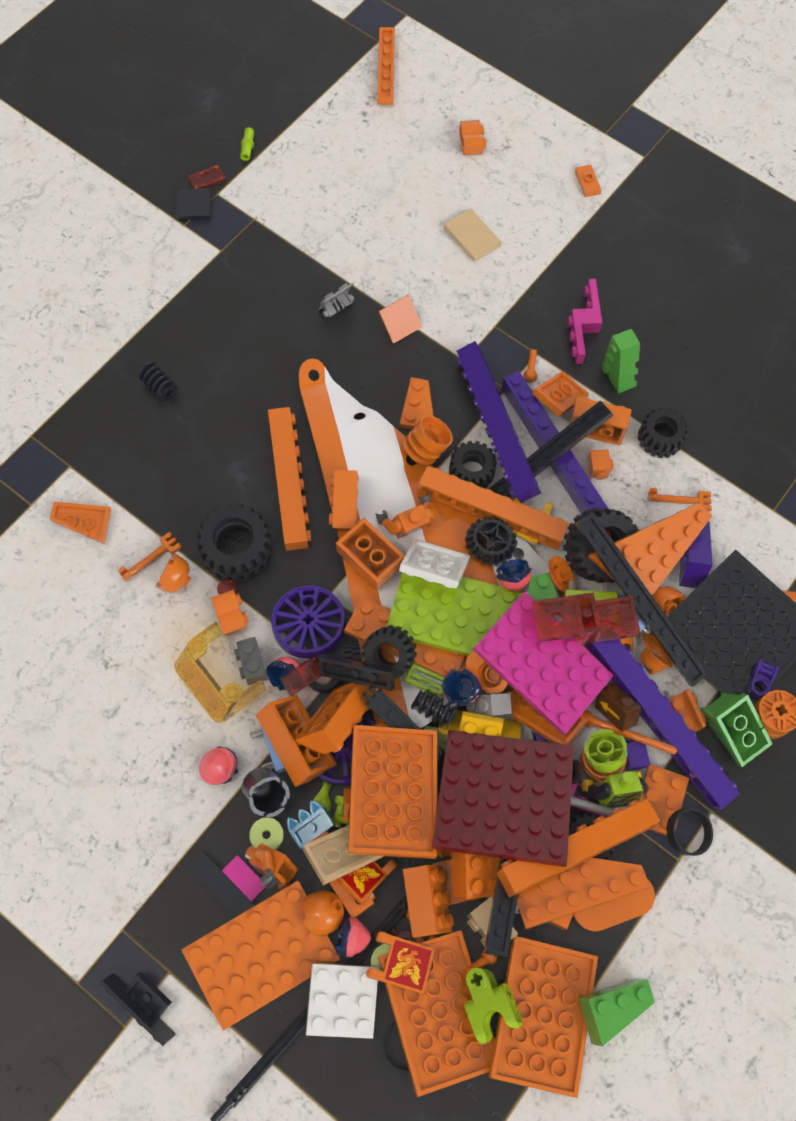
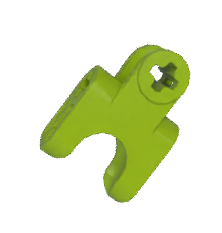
[465,968,523,1045]

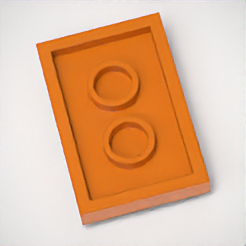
[532,371,589,417]
[640,764,689,836]

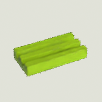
[404,663,445,699]

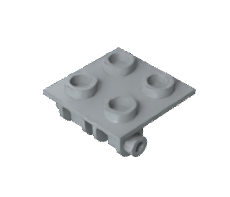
[318,283,354,318]

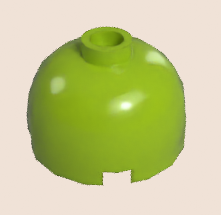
[584,730,627,773]

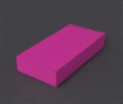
[222,855,266,902]

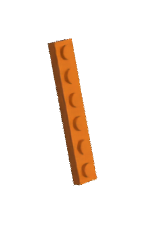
[377,27,395,105]

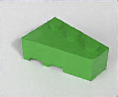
[602,329,640,393]
[578,978,655,1047]

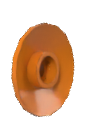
[548,556,574,592]

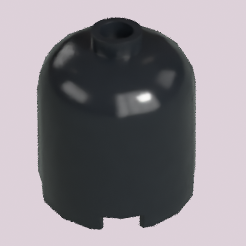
[242,767,290,818]

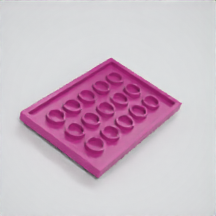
[472,592,614,735]

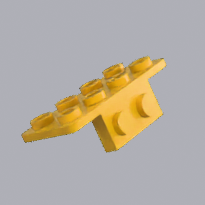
[438,709,521,739]

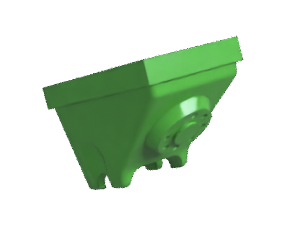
[700,693,773,767]

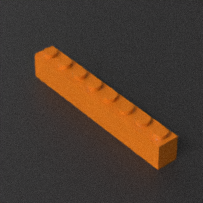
[268,407,311,551]
[417,466,569,550]
[497,799,661,898]

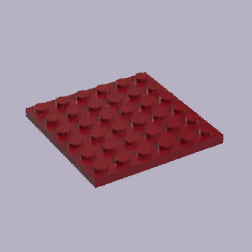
[432,730,574,867]

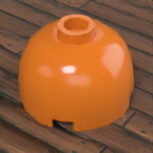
[155,553,191,593]
[653,586,685,616]
[301,890,344,936]

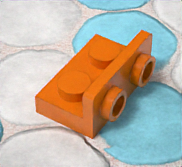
[668,689,706,732]

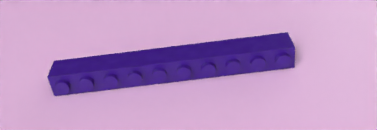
[456,341,541,503]
[501,371,608,529]
[586,628,740,810]

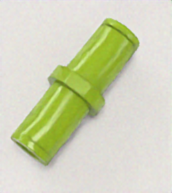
[240,127,254,161]

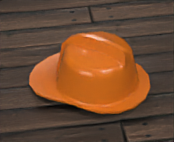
[640,633,673,675]
[466,651,508,694]

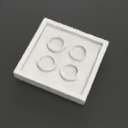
[399,539,470,589]
[306,963,379,1039]

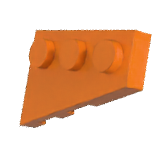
[400,377,433,429]
[50,502,112,545]

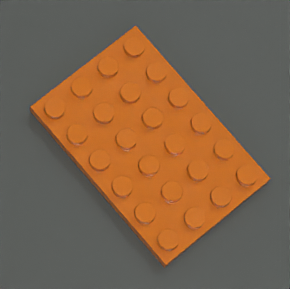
[348,725,437,859]
[181,880,340,1031]
[378,930,495,1097]
[489,936,598,1098]

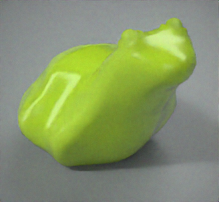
[313,781,332,814]

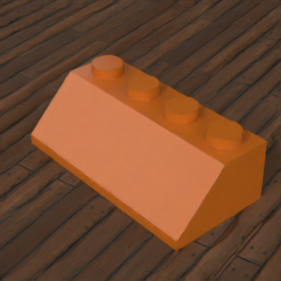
[295,683,374,754]
[256,694,337,787]

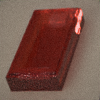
[188,165,226,189]
[280,657,321,696]

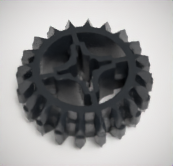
[465,516,517,567]

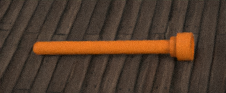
[582,710,677,754]

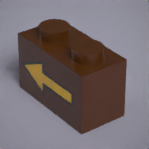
[595,683,641,732]

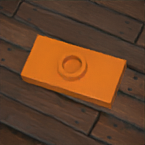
[575,165,601,197]

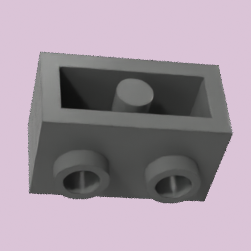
[234,637,267,685]

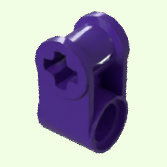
[747,658,779,699]

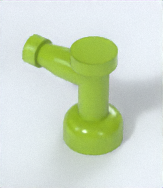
[333,795,349,828]

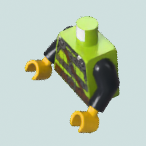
[581,770,649,808]

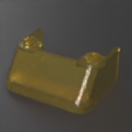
[174,621,266,723]

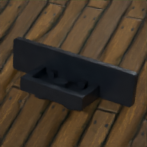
[100,972,175,1046]

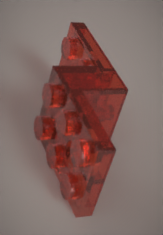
[532,592,641,645]

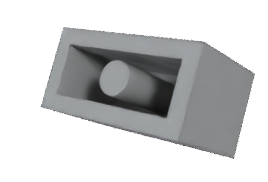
[466,693,512,716]

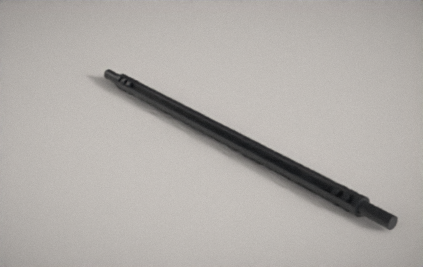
[210,895,408,1121]

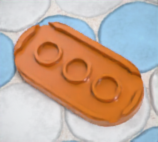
[573,879,655,932]

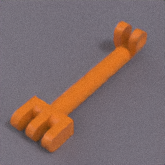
[647,488,712,512]
[118,532,182,581]

